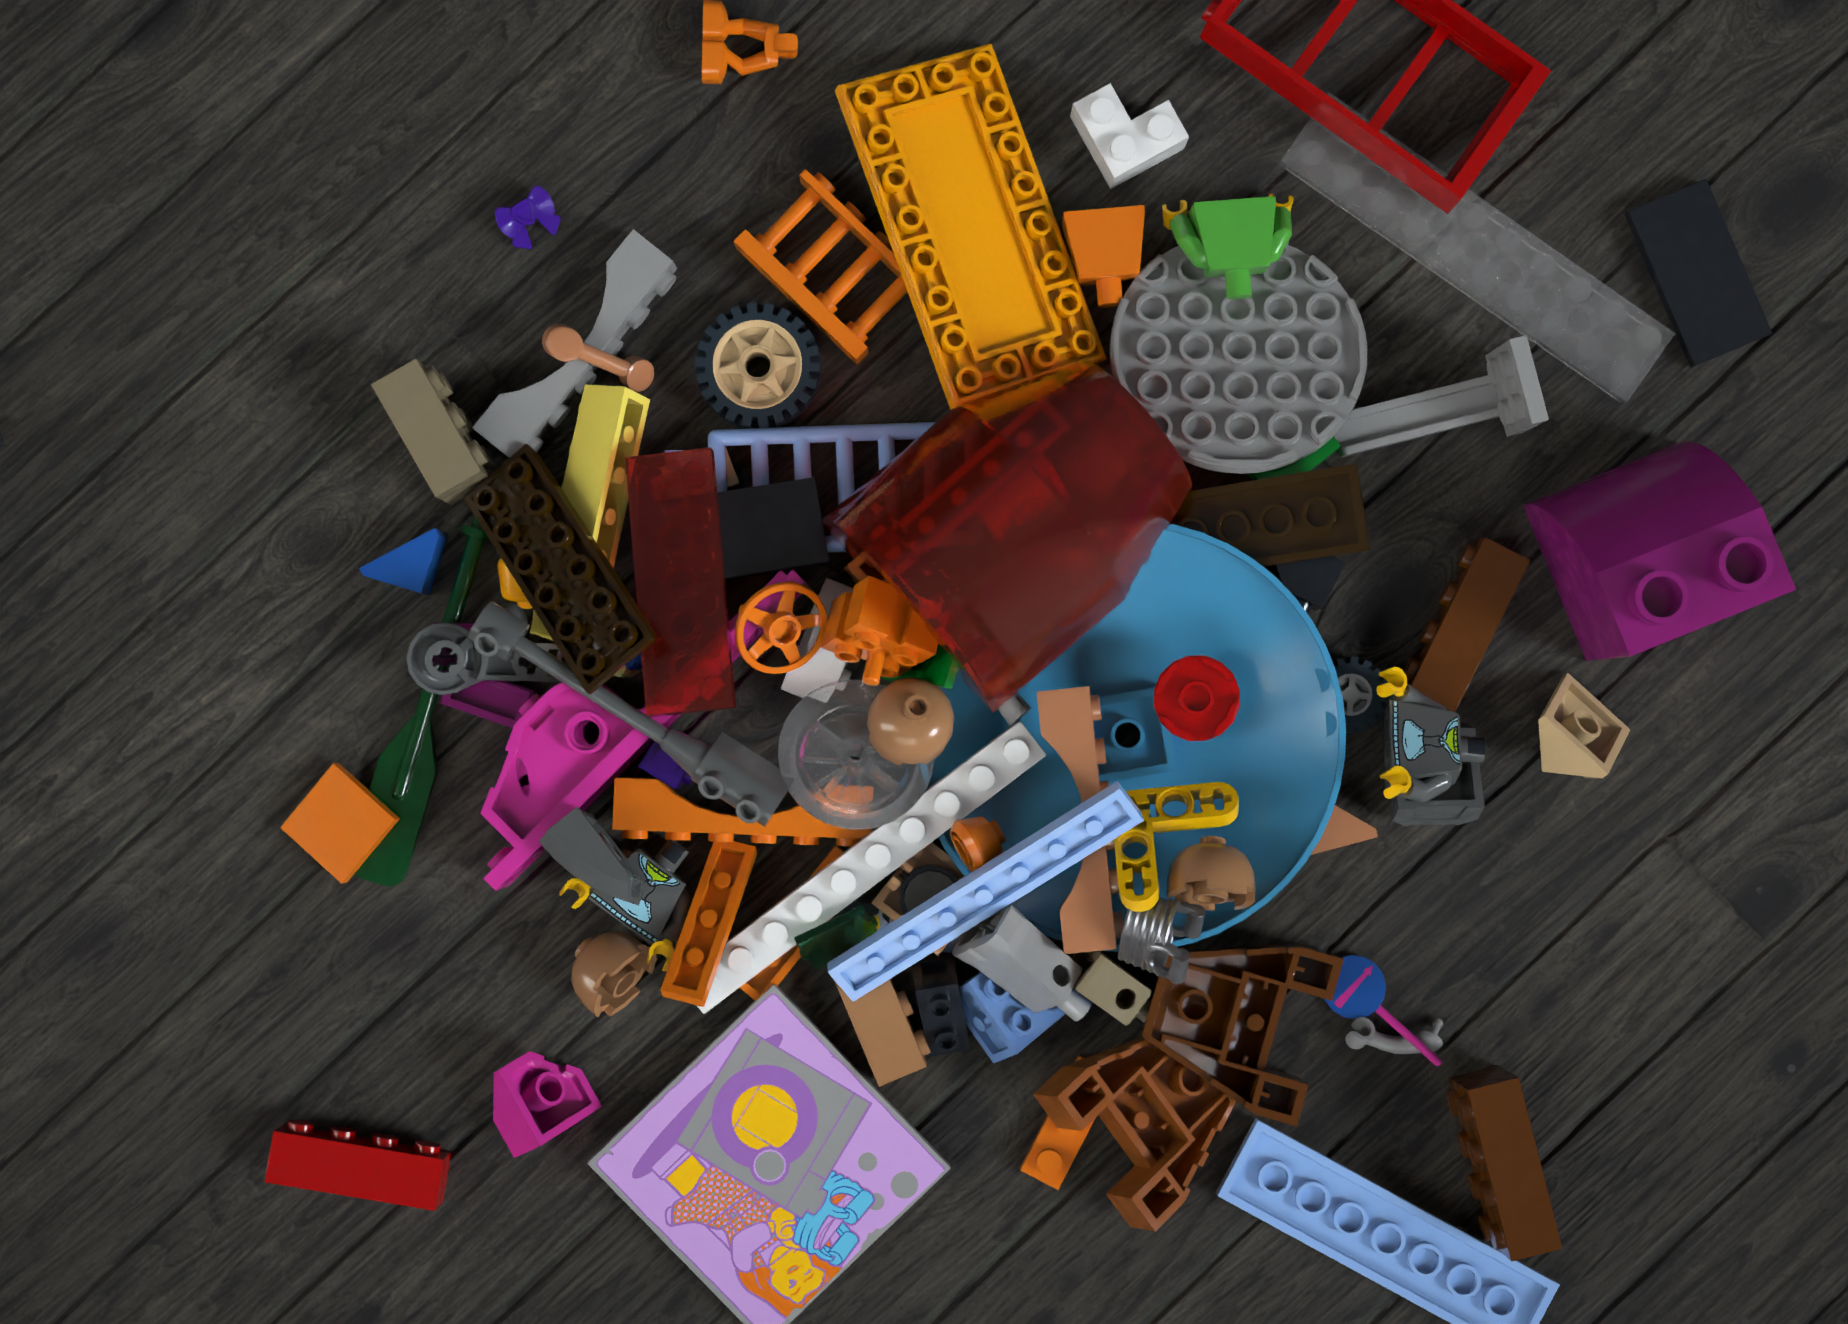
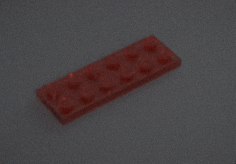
[625,447,736,717]

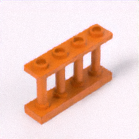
[734,169,907,365]

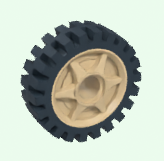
[695,302,822,429]

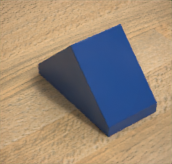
[359,528,447,596]

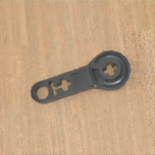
[406,622,563,695]

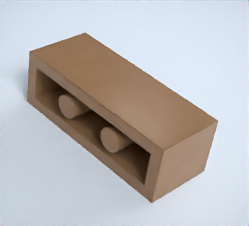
[834,978,931,1087]

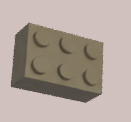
[371,359,496,505]

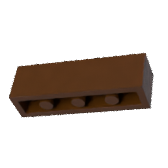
[1403,537,1531,712]

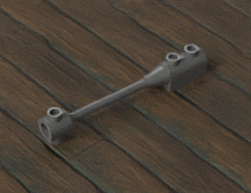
[468,601,796,827]

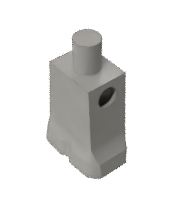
[952,904,1091,1021]

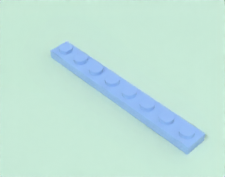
[827,781,1144,1002]

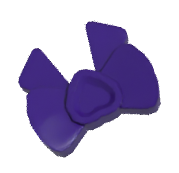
[494,185,561,249]

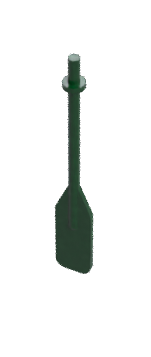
[354,516,490,887]

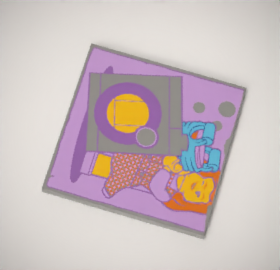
[587,984,951,1324]

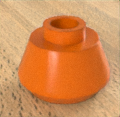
[950,816,1006,872]

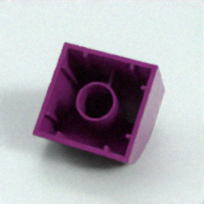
[1523,441,1796,661]

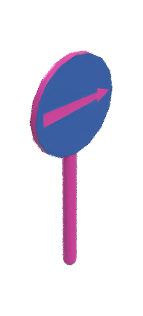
[1325,955,1442,1066]

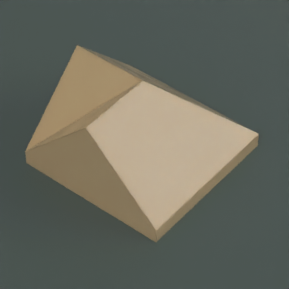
[1538,673,1630,778]

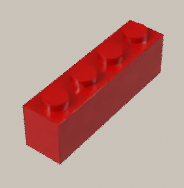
[265,1120,452,1211]

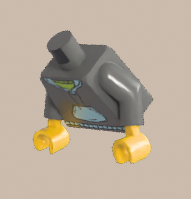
[1376,667,1485,803]
[559,840,692,971]

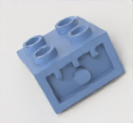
[959,972,1065,1063]

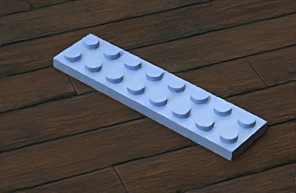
[1215,1118,1560,1324]

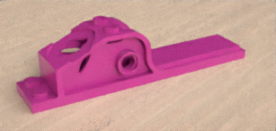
[480,570,809,891]

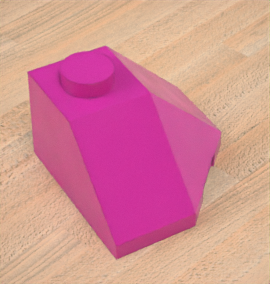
[493,1051,602,1158]

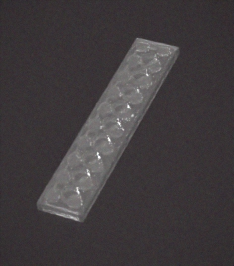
[1278,92,1675,404]

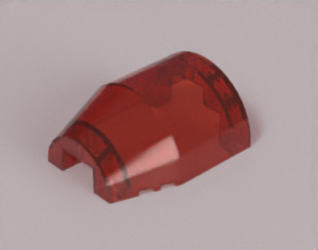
[823,360,1192,713]

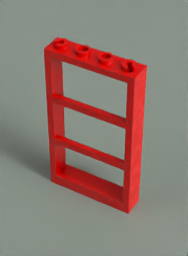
[1199,0,1551,214]

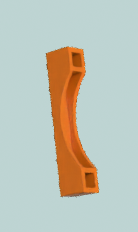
[612,777,873,847]

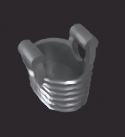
[1118,892,1205,984]

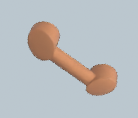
[542,324,654,392]

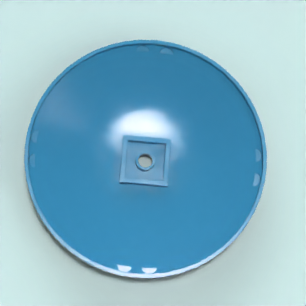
[914,520,1346,952]

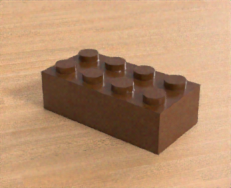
[1446,1066,1562,1262]

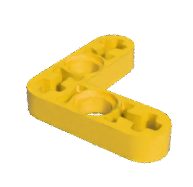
[1114,782,1239,912]

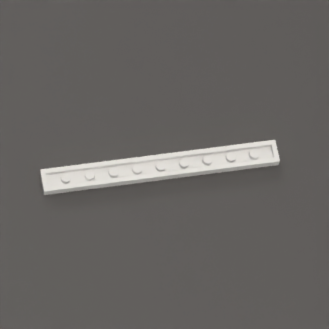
[698,719,1046,1014]

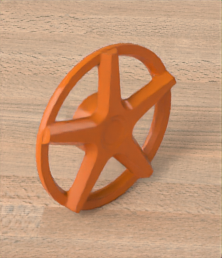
[734,580,827,674]

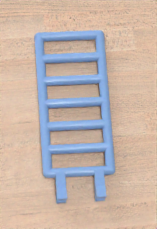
[665,421,983,553]

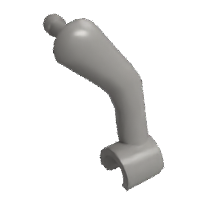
[1345,1017,1443,1054]

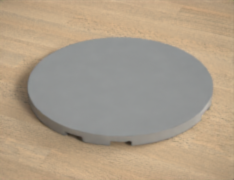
[1110,242,1367,474]

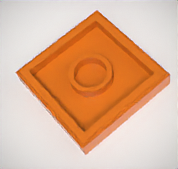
[280,763,400,884]

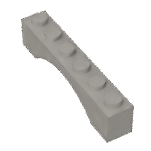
[472,229,677,458]

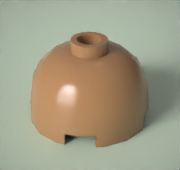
[867,677,954,765]
[1166,836,1256,911]
[571,930,657,1017]

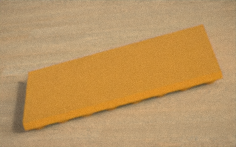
[835,43,1107,410]

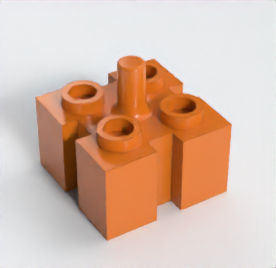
[821,576,946,686]

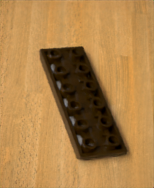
[464,444,656,695]

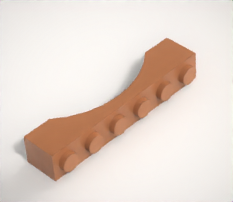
[1036,686,1124,954]

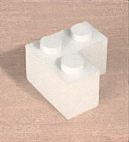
[1070,83,1189,189]

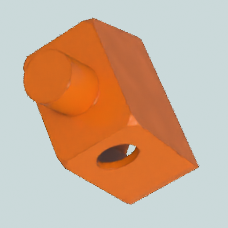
[1061,205,1145,308]

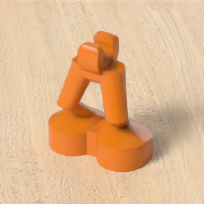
[702,0,798,84]

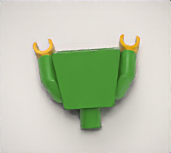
[1162,193,1294,300]

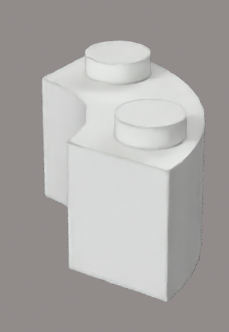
[781,578,853,708]

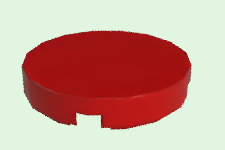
[1154,655,1240,741]

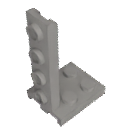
[1333,335,1549,458]

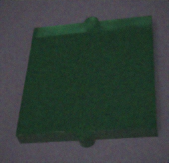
[794,905,879,971]

